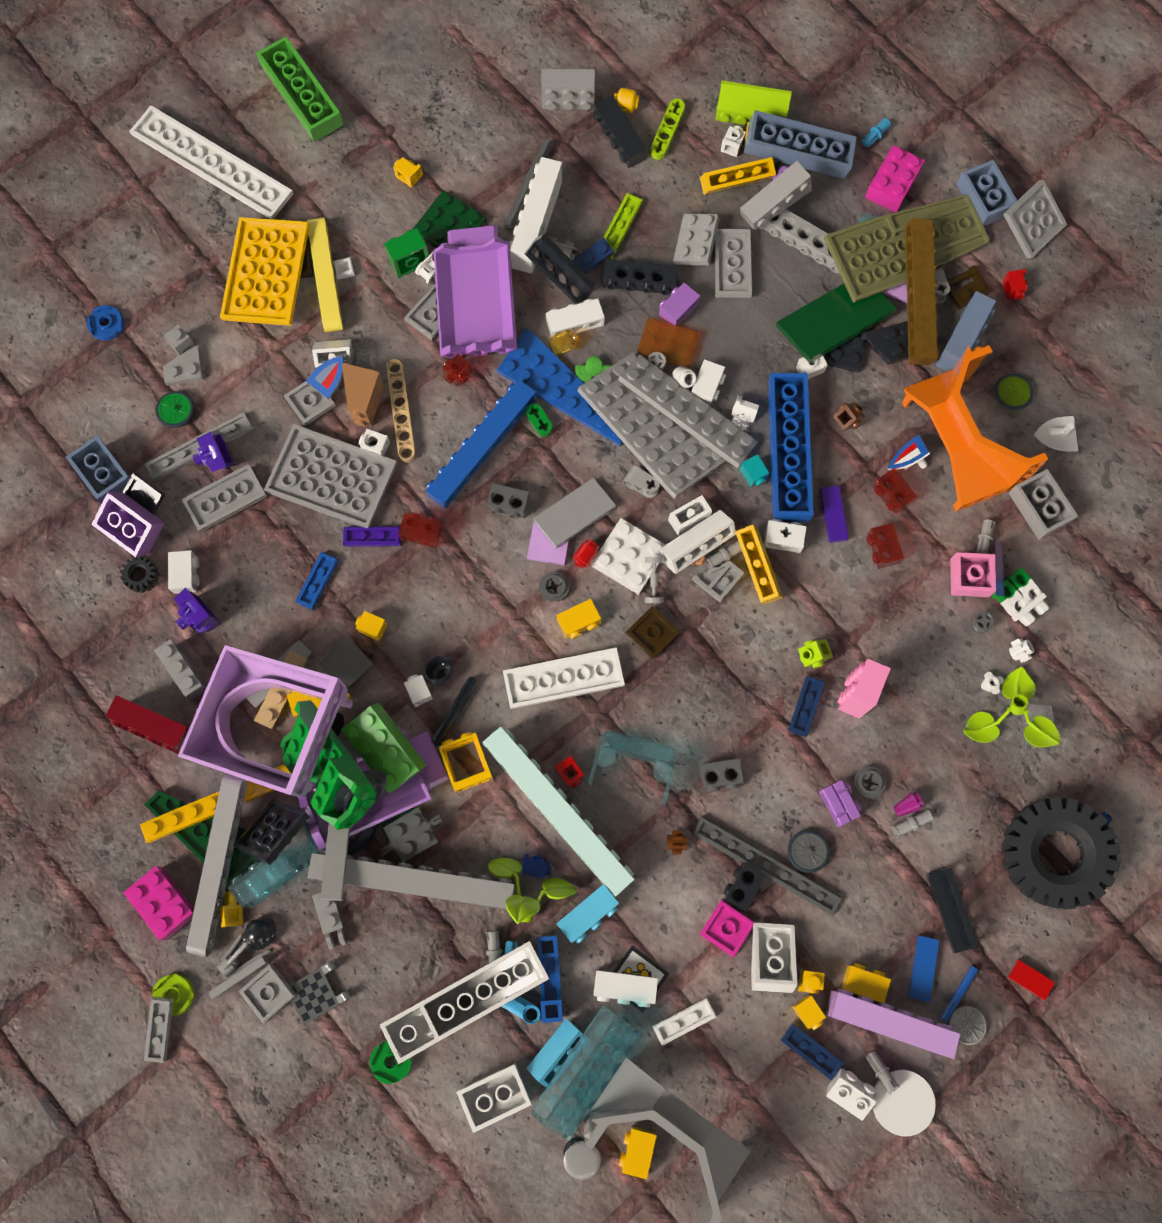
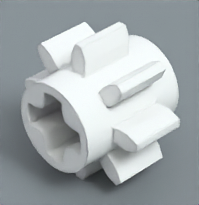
[1009,638,1034,663]

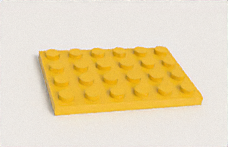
[220,217,310,326]

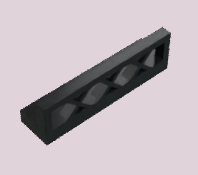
[524,233,596,304]
[926,868,979,954]

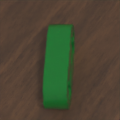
[526,404,552,437]

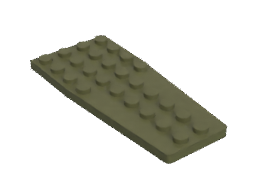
[824,195,989,303]

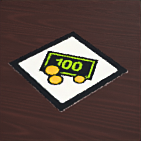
[613,946,670,1013]

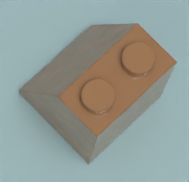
[342,363,384,427]

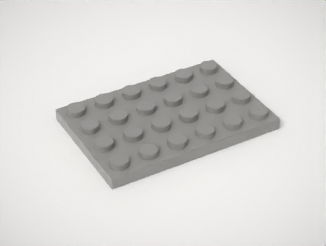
[264,424,397,528]

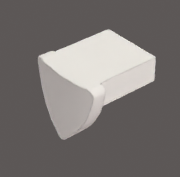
[732,395,759,423]

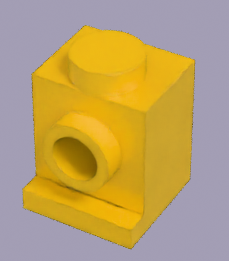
[394,157,423,188]
[798,970,825,994]

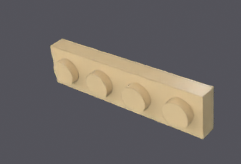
[254,651,308,729]

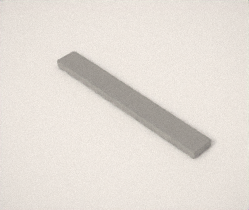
[320,740,358,901]

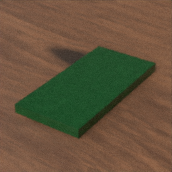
[776,283,897,363]

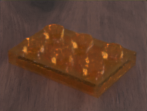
[637,317,700,368]

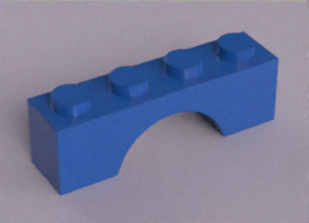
[536,936,563,1023]

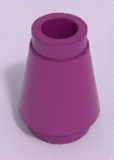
[893,792,925,817]

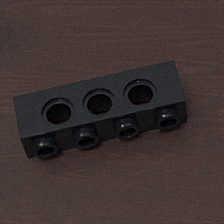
[603,259,677,295]

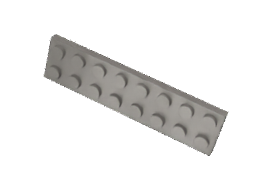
[618,354,758,468]

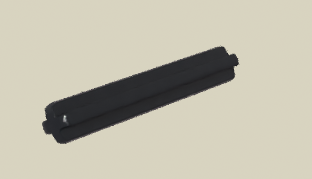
[431,677,478,747]

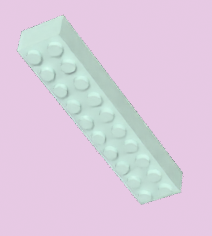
[483,727,634,897]

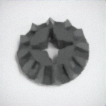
[539,572,569,602]
[854,767,886,798]

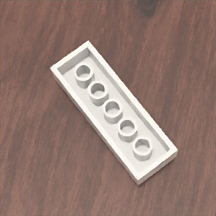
[510,157,562,274]

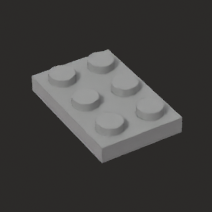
[673,214,719,266]

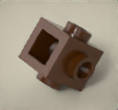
[833,402,866,431]

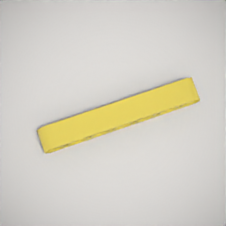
[307,217,344,333]

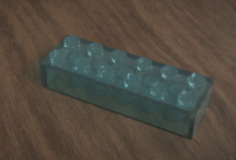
[530,1005,641,1141]

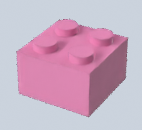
[950,553,996,597]

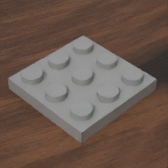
[1003,180,1067,258]

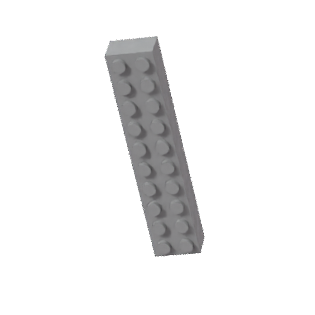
[307,850,516,909]

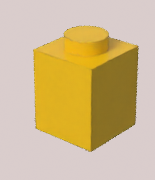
[355,611,388,641]
[792,995,826,1030]

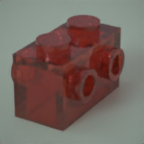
[398,512,443,549]

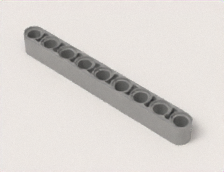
[186,774,247,957]

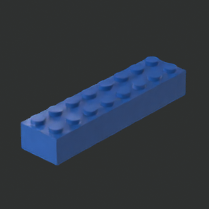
[767,373,813,522]

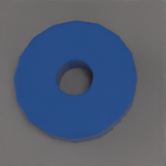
[87,305,125,341]

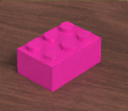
[865,145,925,213]
[123,866,195,940]

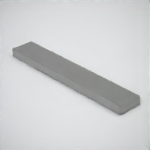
[145,412,254,481]

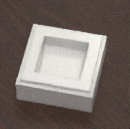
[333,257,355,280]

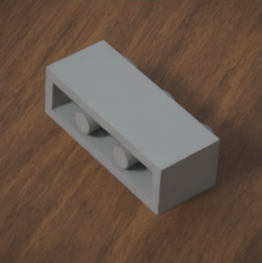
[154,639,206,701]

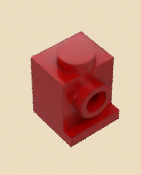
[1002,269,1028,300]
[554,756,584,788]

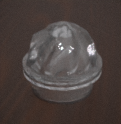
[732,413,751,431]

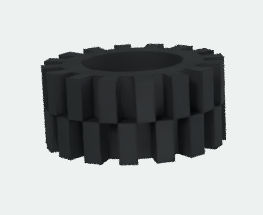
[120,556,159,593]

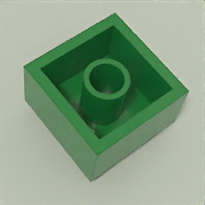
[384,228,429,279]

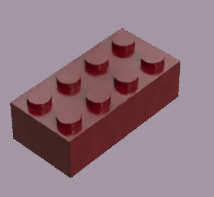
[105,695,189,754]

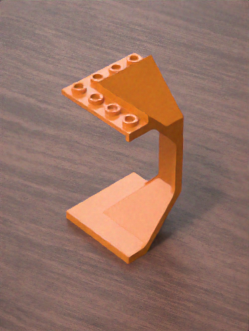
[902,345,1048,512]

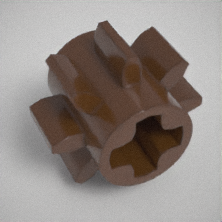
[666,830,688,855]

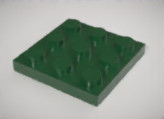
[412,190,487,248]

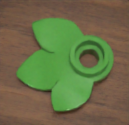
[575,355,611,383]

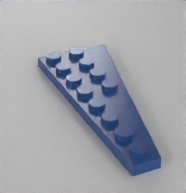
[497,328,623,446]

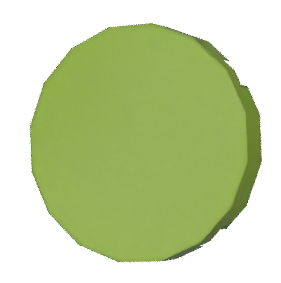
[152,974,195,1016]

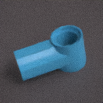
[501,995,542,1024]

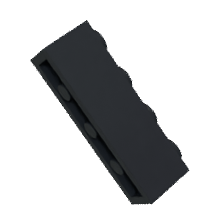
[593,95,647,169]

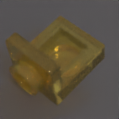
[549,329,581,356]

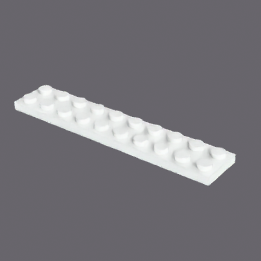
[130,106,293,220]

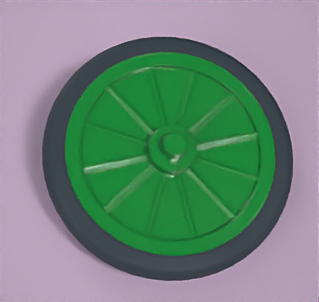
[155,391,195,428]

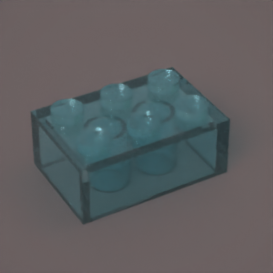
[228,850,301,908]

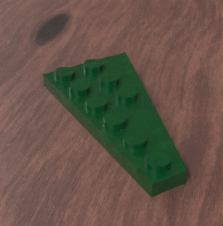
[144,790,256,887]

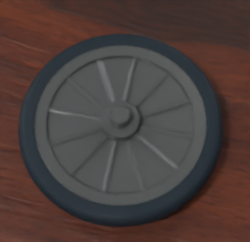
[788,830,830,873]

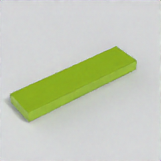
[604,193,643,260]

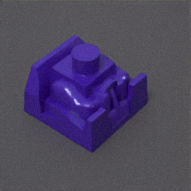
[193,431,235,472]
[174,587,221,634]

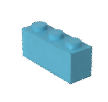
[557,884,619,944]
[526,1019,591,1091]

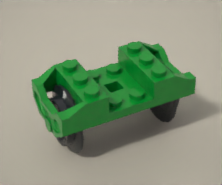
[280,700,387,830]

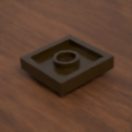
[625,606,680,660]

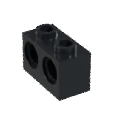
[723,863,766,912]

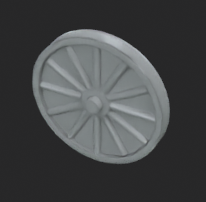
[949,1006,987,1045]

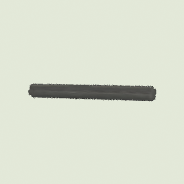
[504,139,553,230]

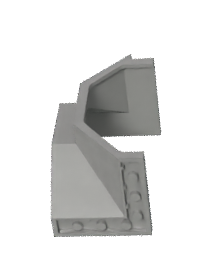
[584,1058,751,1223]

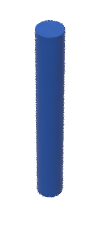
[940,966,978,1023]

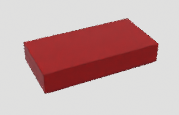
[1008,960,1055,1000]

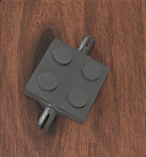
[379,807,443,863]

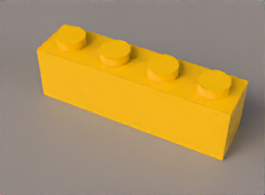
[700,157,776,195]
[736,525,783,605]

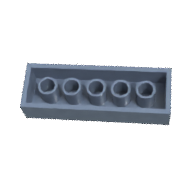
[744,110,856,179]

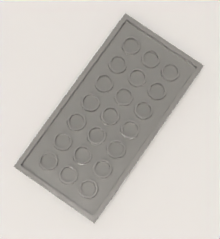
[578,352,727,499]

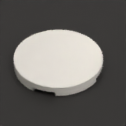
[873,1070,935,1136]

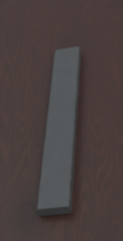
[692,817,842,916]

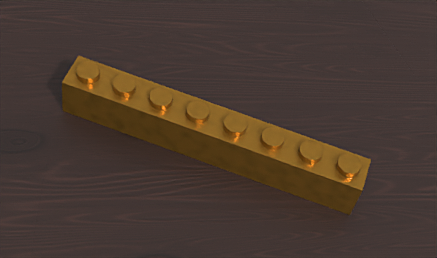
[905,218,939,365]

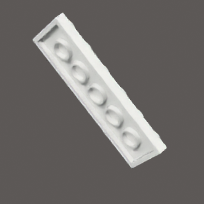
[503,647,625,709]

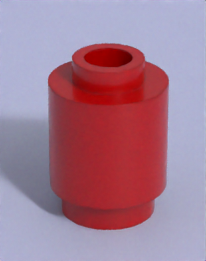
[573,539,599,569]

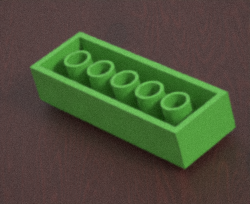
[256,37,344,142]

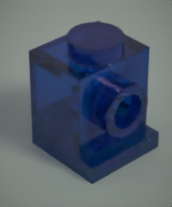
[521,854,552,879]

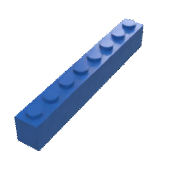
[426,379,536,509]

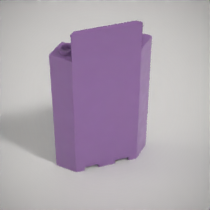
[434,225,517,359]
[297,725,449,850]

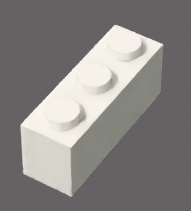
[546,299,605,340]
[593,970,658,1007]

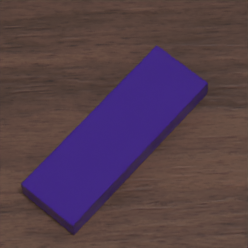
[820,486,848,543]
[343,526,401,547]

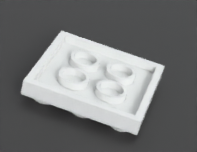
[591,518,665,595]

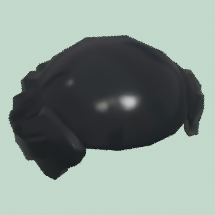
[424,656,454,686]
[243,918,276,950]

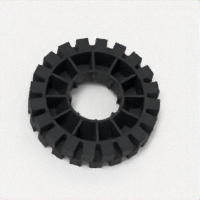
[1002,797,1120,909]

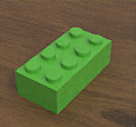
[341,703,427,794]

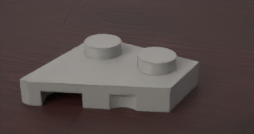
[163,345,203,386]
[692,561,744,602]

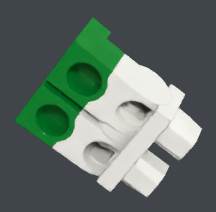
[991,567,1049,627]

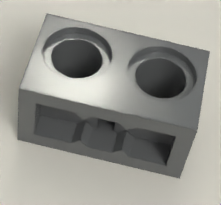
[487,483,530,519]
[699,759,744,793]

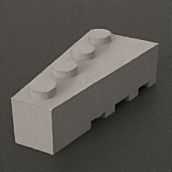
[740,161,812,230]

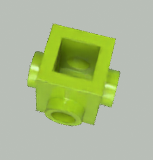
[798,639,833,669]

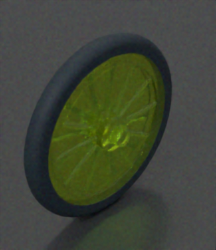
[994,374,1033,410]

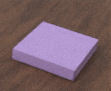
[527,522,569,565]

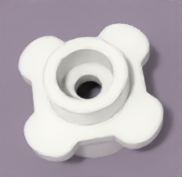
[981,672,1003,694]

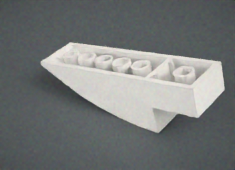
[380,941,549,1064]

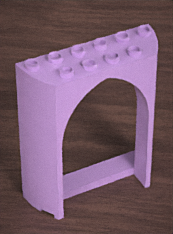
[178,645,353,796]

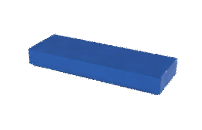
[295,552,339,611]
[908,936,939,1002]

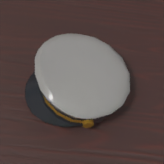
[563,1137,601,1180]

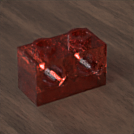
[873,468,918,515]
[866,523,904,569]

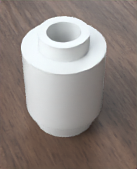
[672,367,696,388]

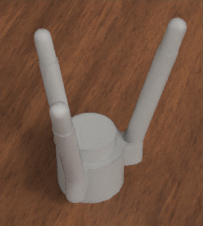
[217,934,271,977]

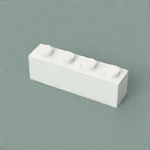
[659,510,736,574]

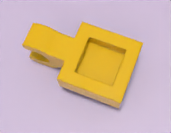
[220,890,243,927]

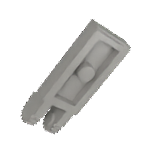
[312,893,347,950]

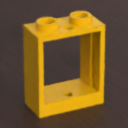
[439,732,493,793]

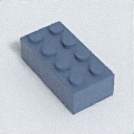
[935,291,996,372]

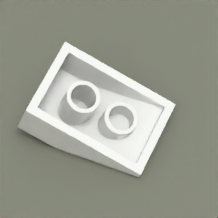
[751,923,797,993]

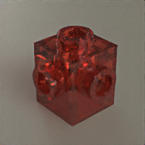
[442,353,472,387]

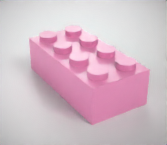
[837,659,891,718]

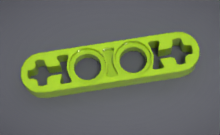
[650,98,685,160]

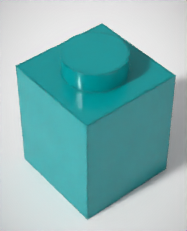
[739,454,769,487]

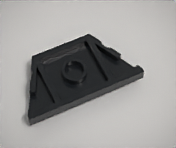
[861,321,909,365]

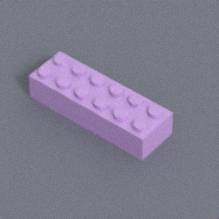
[824,988,960,1059]

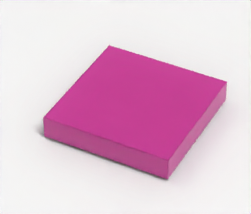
[700,900,755,957]

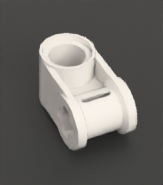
[415,251,435,285]

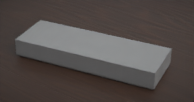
[209,957,270,999]
[144,996,174,1063]

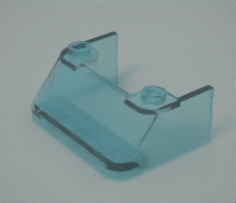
[588,731,676,806]

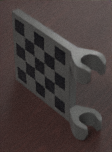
[290,961,353,1025]

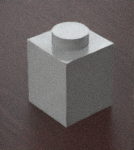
[164,324,195,355]

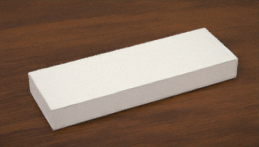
[652,998,717,1046]

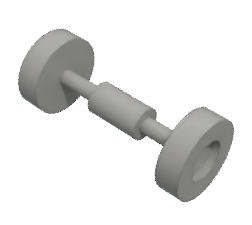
[645,557,664,603]

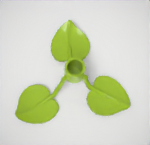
[963,667,1060,748]
[488,858,577,924]

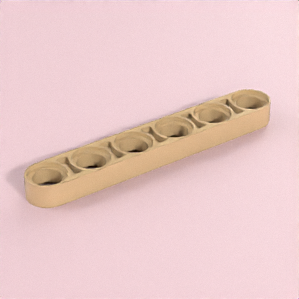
[386,359,416,463]

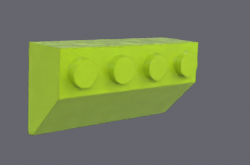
[715,81,792,125]

